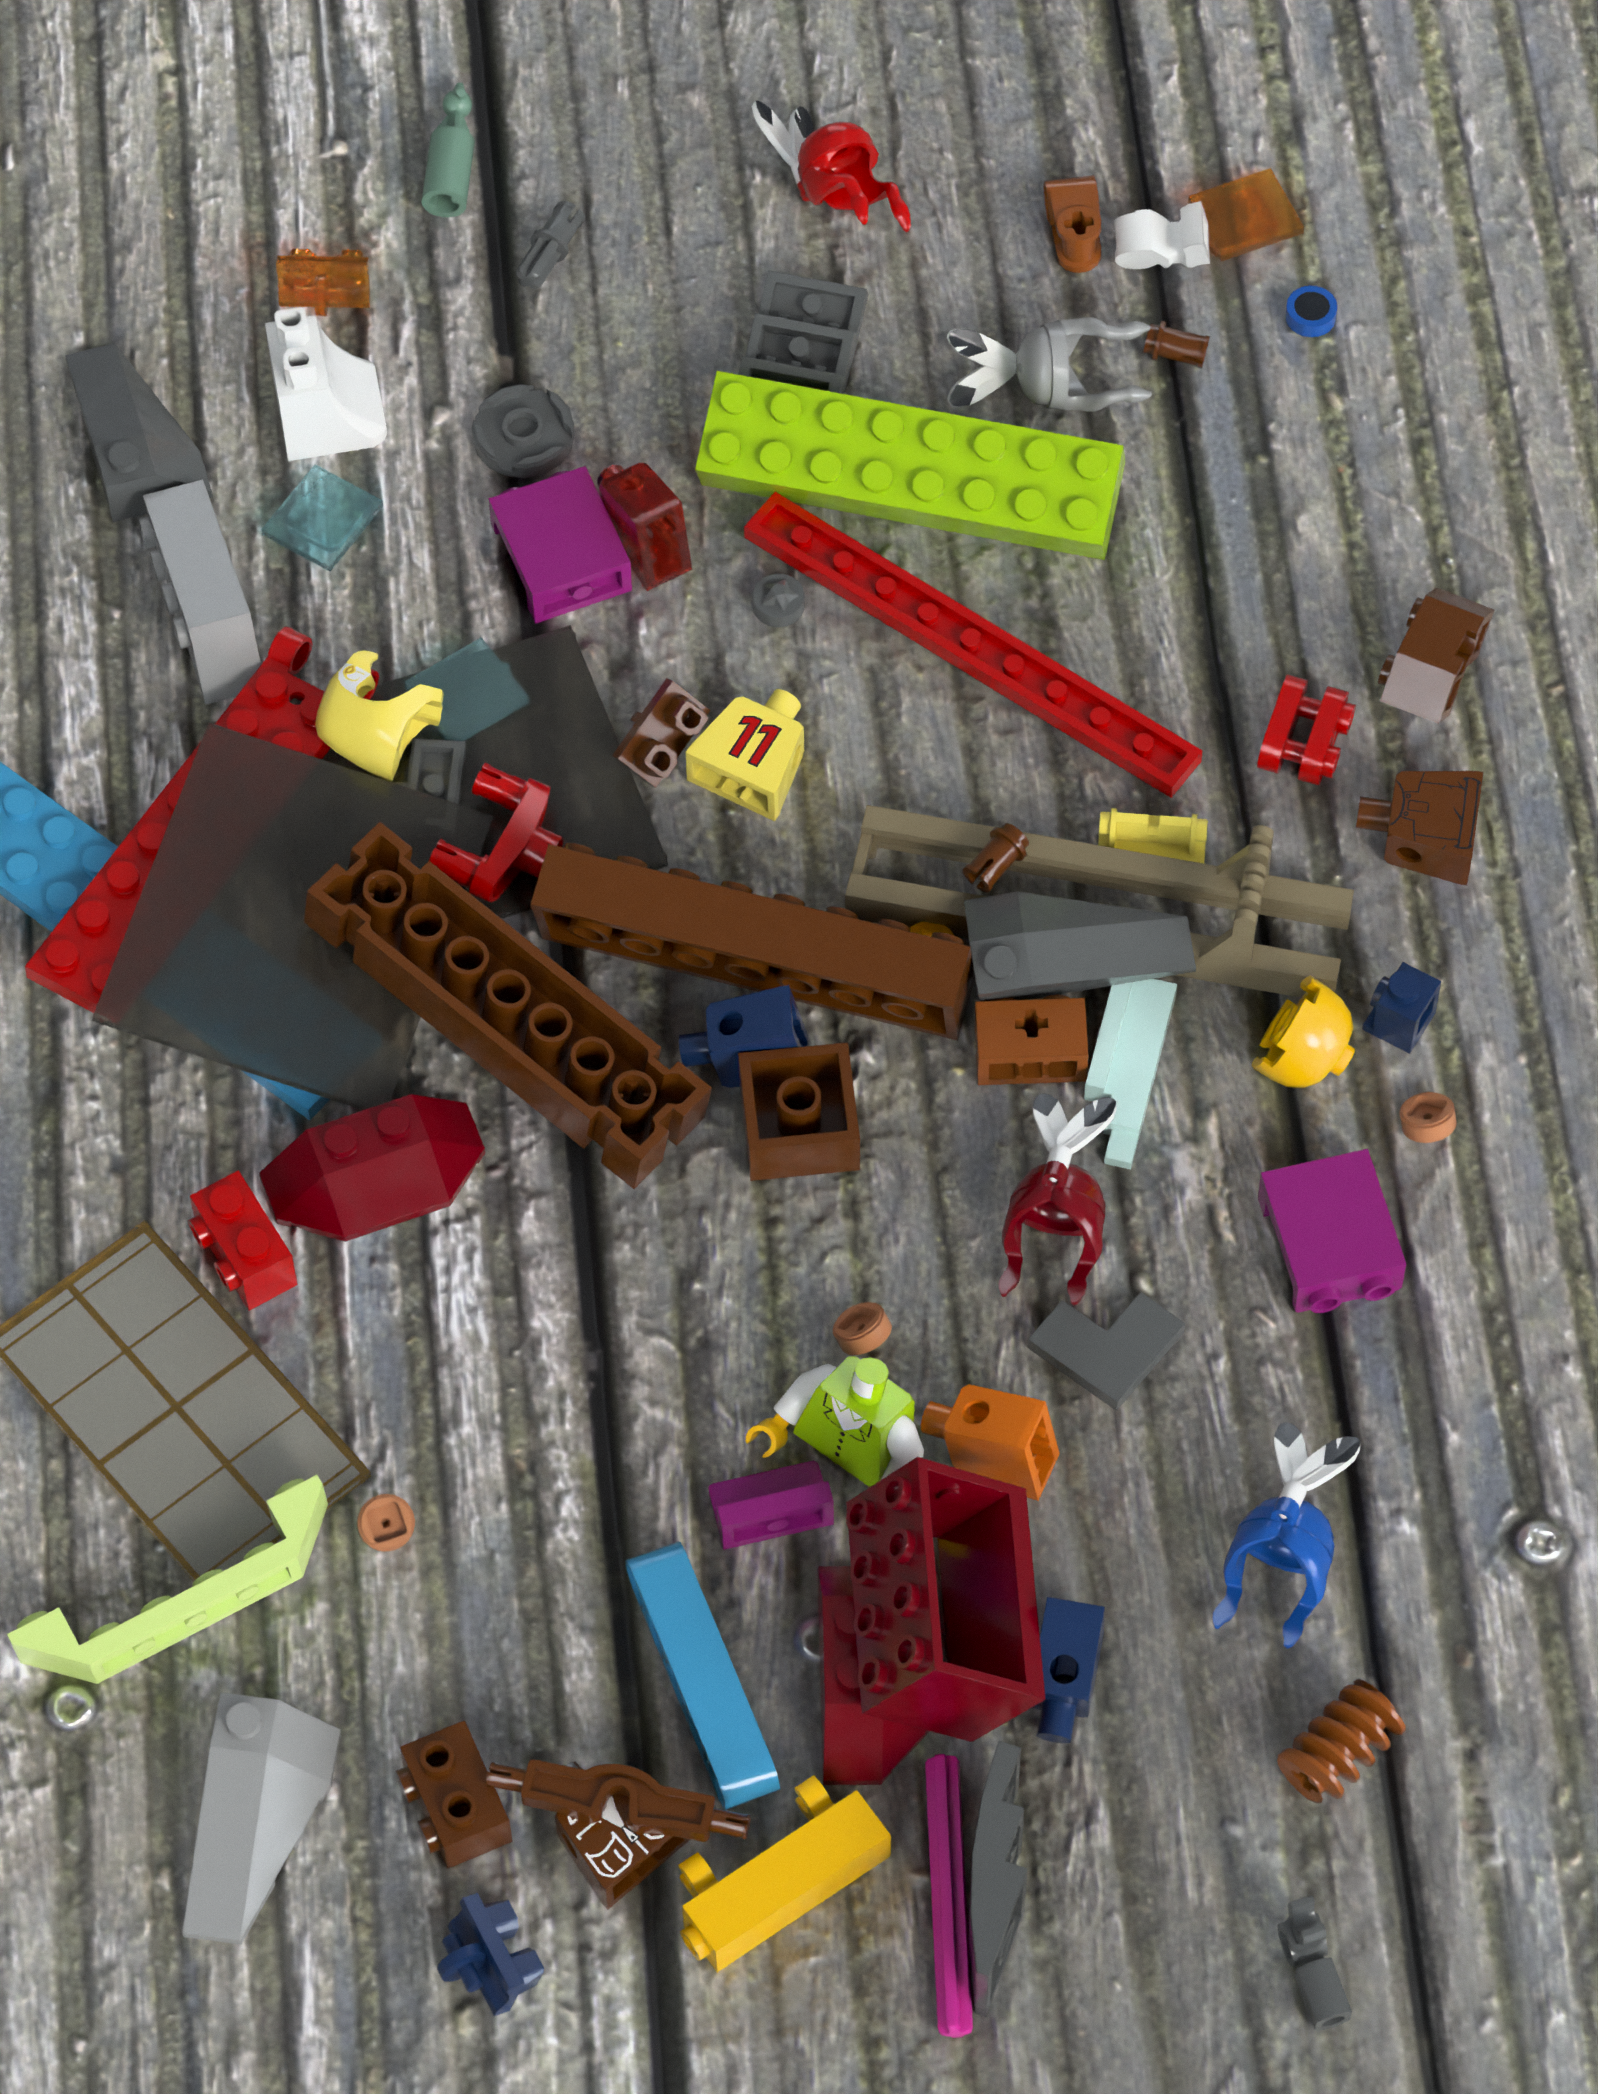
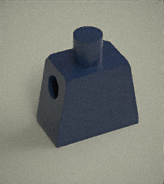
[679,985,809,1088]
[1032,1597,1105,1743]

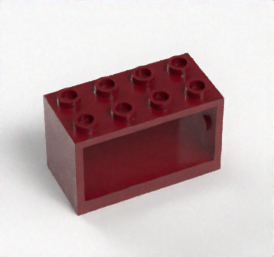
[846,1457,1046,1742]

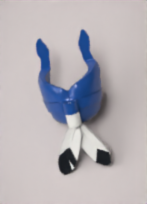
[1212,1422,1360,1649]

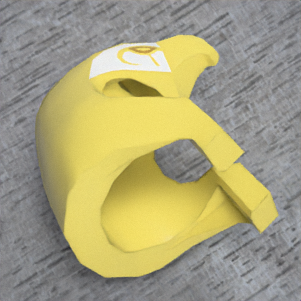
[315,650,444,783]

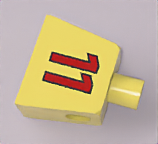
[685,689,804,821]

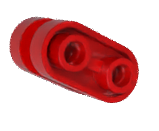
[1257,674,1356,786]

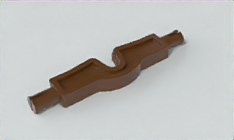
[486,1759,751,1842]

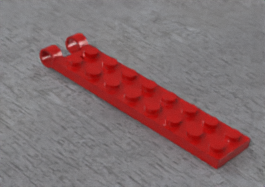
[25,626,379,1026]

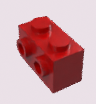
[188,1170,298,1311]

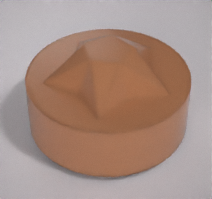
[1399,1092,1457,1143]
[833,1302,892,1355]
[357,1494,415,1552]

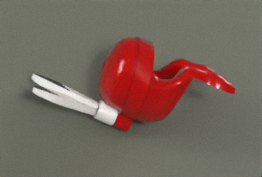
[752,101,911,232]

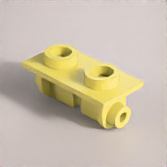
[1098,808,1208,864]

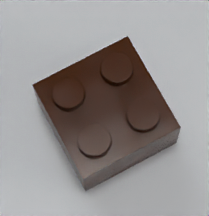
[738,1042,860,1181]

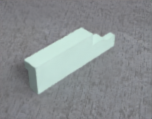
[1084,979,1177,1170]

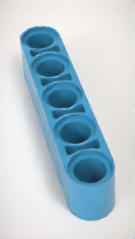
[625,1541,780,1810]

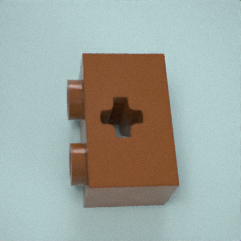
[974,995,1089,1085]

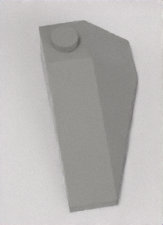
[182,1692,341,1944]

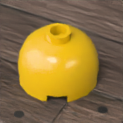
[1252,975,1355,1088]

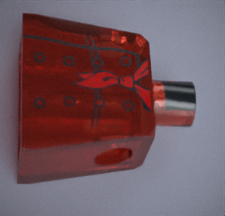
[597,462,693,591]

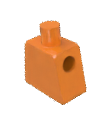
[921,1384,1060,1501]

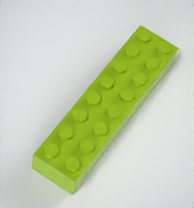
[695,371,1126,560]

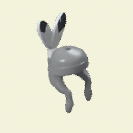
[947,317,1152,412]

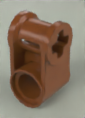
[1044,175,1102,273]

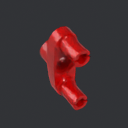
[429,762,564,903]

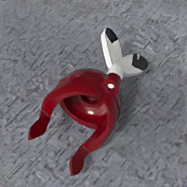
[998,1093,1116,1306]

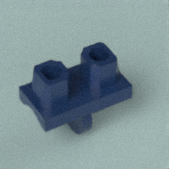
[437,1893,544,2016]

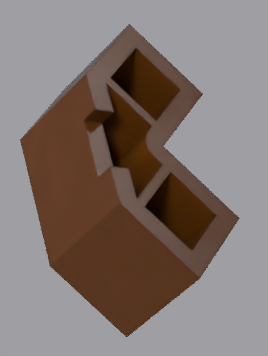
[1378,587,1495,724]

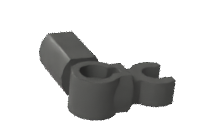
[1278,1895,1352,2031]

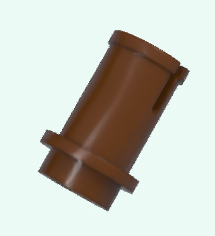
[1143,320,1210,368]
[962,823,1029,893]

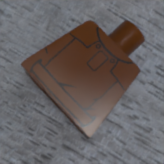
[1356,771,1483,885]

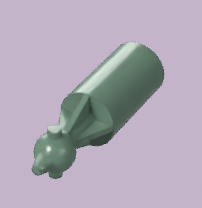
[422,82,475,218]

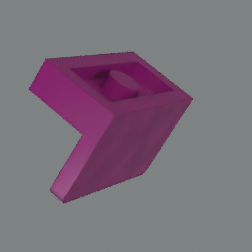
[708,1461,834,1550]

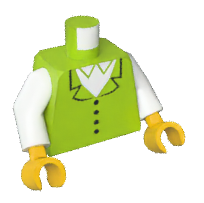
[745,1356,924,1487]

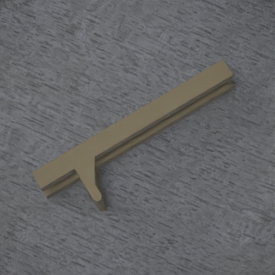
[845,805,1354,998]

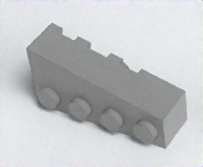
[138,479,261,705]

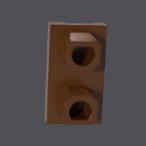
[612,678,711,788]

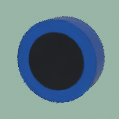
[1285,286,1337,337]

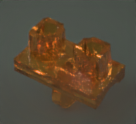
[276,249,371,317]

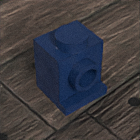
[1362,962,1441,1054]

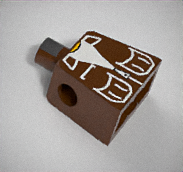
[555,1761,690,1910]

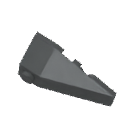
[964,891,1196,1001]

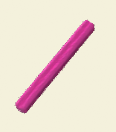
[925,1754,973,2038]

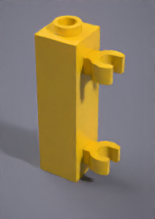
[678,1775,891,1972]

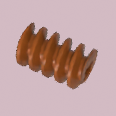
[1277,1679,1406,1803]

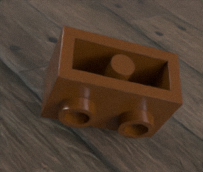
[395,1720,513,1869]

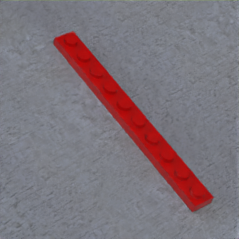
[744,492,1203,798]

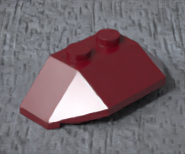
[259,1094,486,1242]
[817,1566,930,1785]

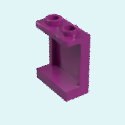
[488,466,632,624]
[1258,1149,1406,1313]

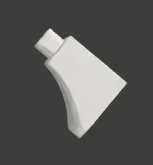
[265,307,387,461]

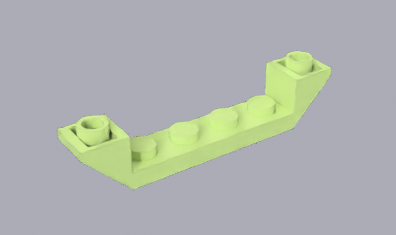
[7,1475,328,1684]

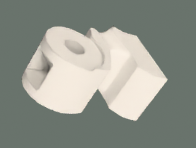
[1113,201,1210,269]

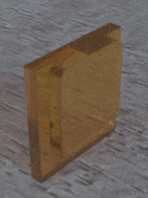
[1188,168,1304,262]

